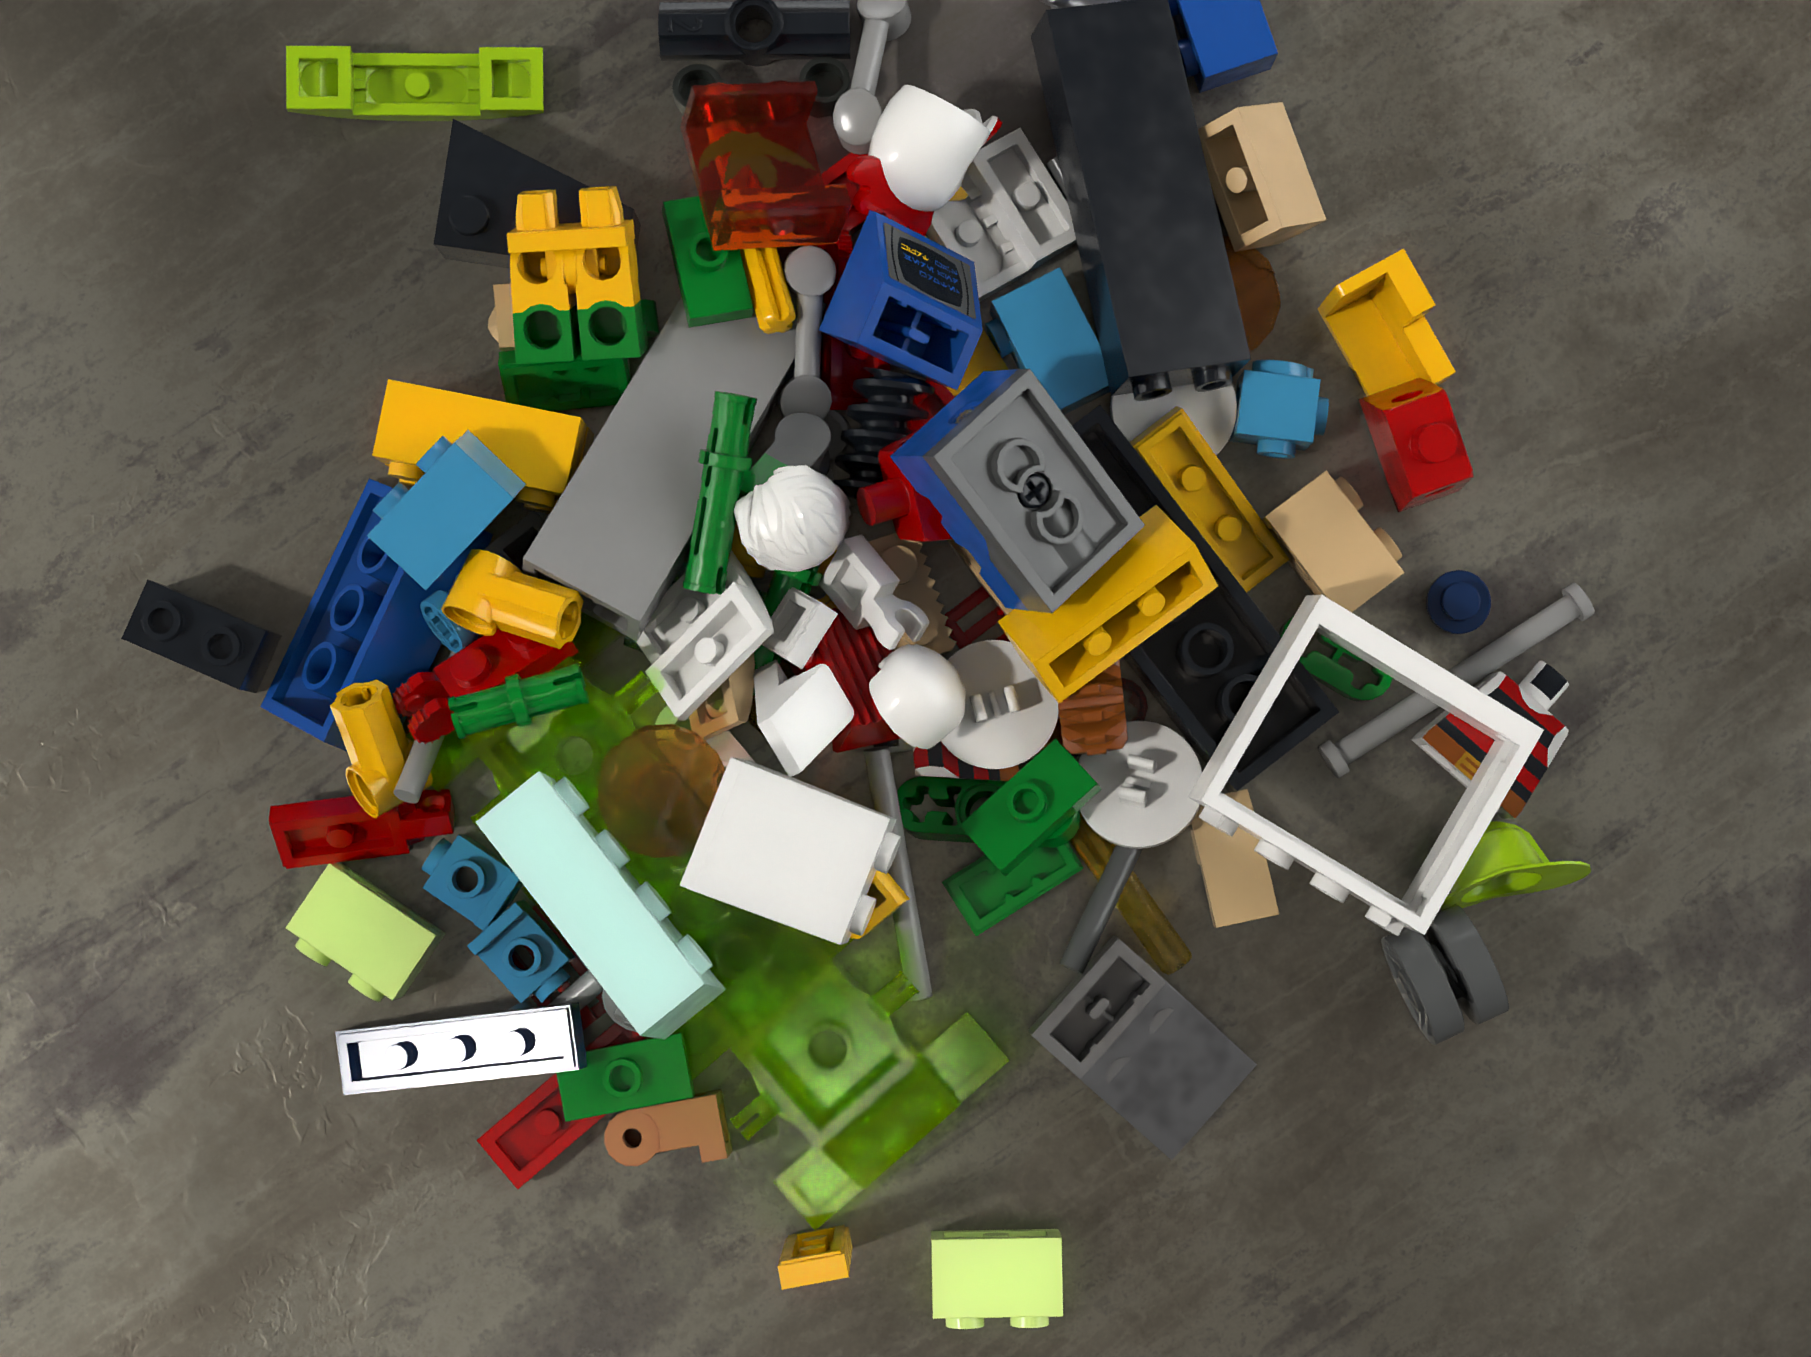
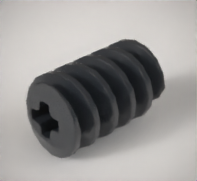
[832,367,935,499]

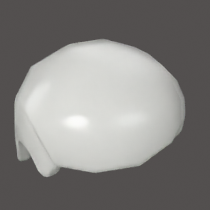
[869,644,965,749]

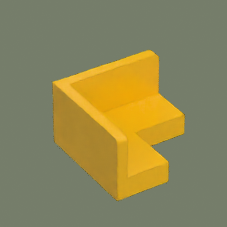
[1317,248,1456,400]

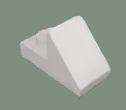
[753,660,854,778]

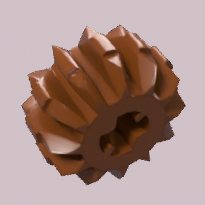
[1058,660,1128,756]

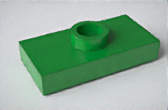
[662,192,754,328]
[498,350,632,411]
[959,738,1102,876]
[942,842,1084,936]
[556,1032,695,1122]

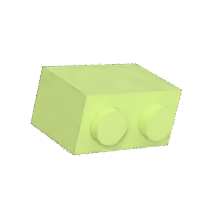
[286,863,446,1002]
[931,1229,1063,1329]

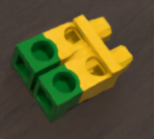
[507,186,649,364]

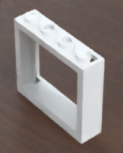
[1188,594,1544,936]

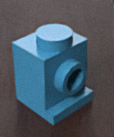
[422,834,523,931]
[467,900,575,1003]

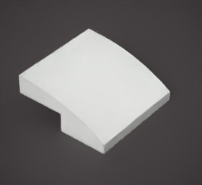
[926,128,1077,302]
[636,550,774,721]

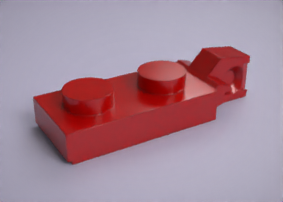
[269,789,455,869]

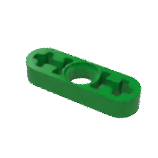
[897,776,1081,848]

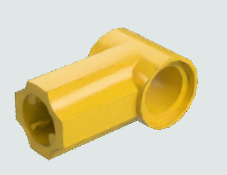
[441,549,584,649]
[330,679,433,818]

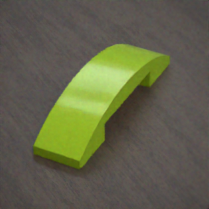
[286,46,544,121]

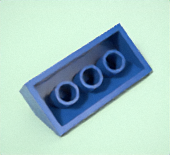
[260,478,493,751]

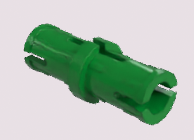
[448,662,589,739]

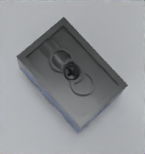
[890,369,1145,613]

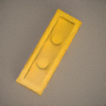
[1130,406,1289,593]
[777,1224,853,1290]

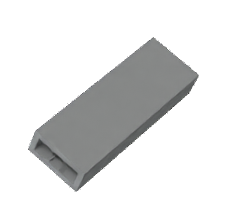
[523,290,826,641]

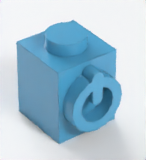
[1230,360,1329,459]

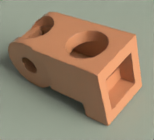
[604,1089,733,1166]

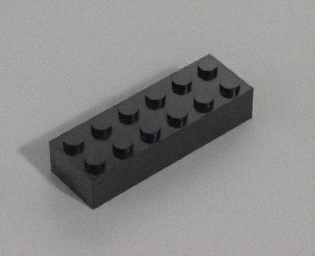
[1072,405,1339,793]

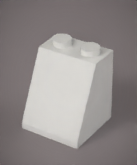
[680,757,901,945]

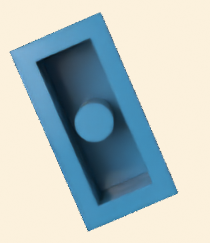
[985,267,1110,415]
[367,430,526,590]

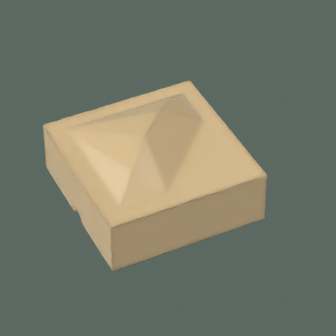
[488,283,515,351]

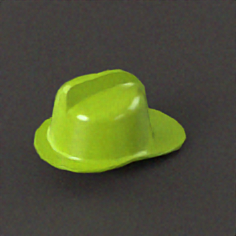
[1440,821,1591,910]

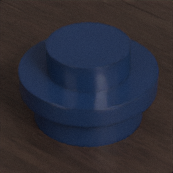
[1426,570,1491,634]

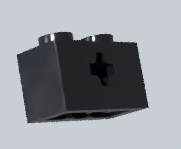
[121,580,282,693]

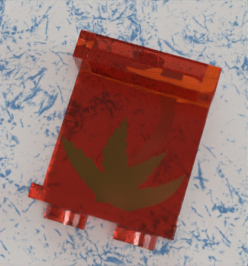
[680,80,852,251]

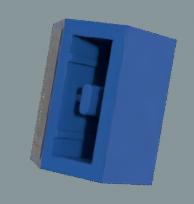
[819,210,983,390]

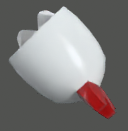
[846,84,1002,237]

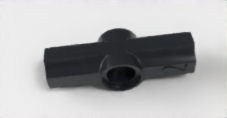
[658,0,851,67]

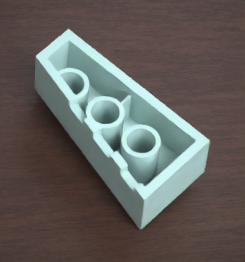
[476,771,726,1040]

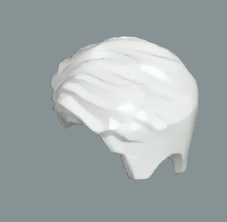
[734,465,851,572]

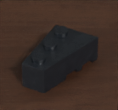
[434,119,641,268]

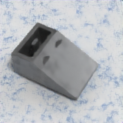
[1028,935,1257,1160]

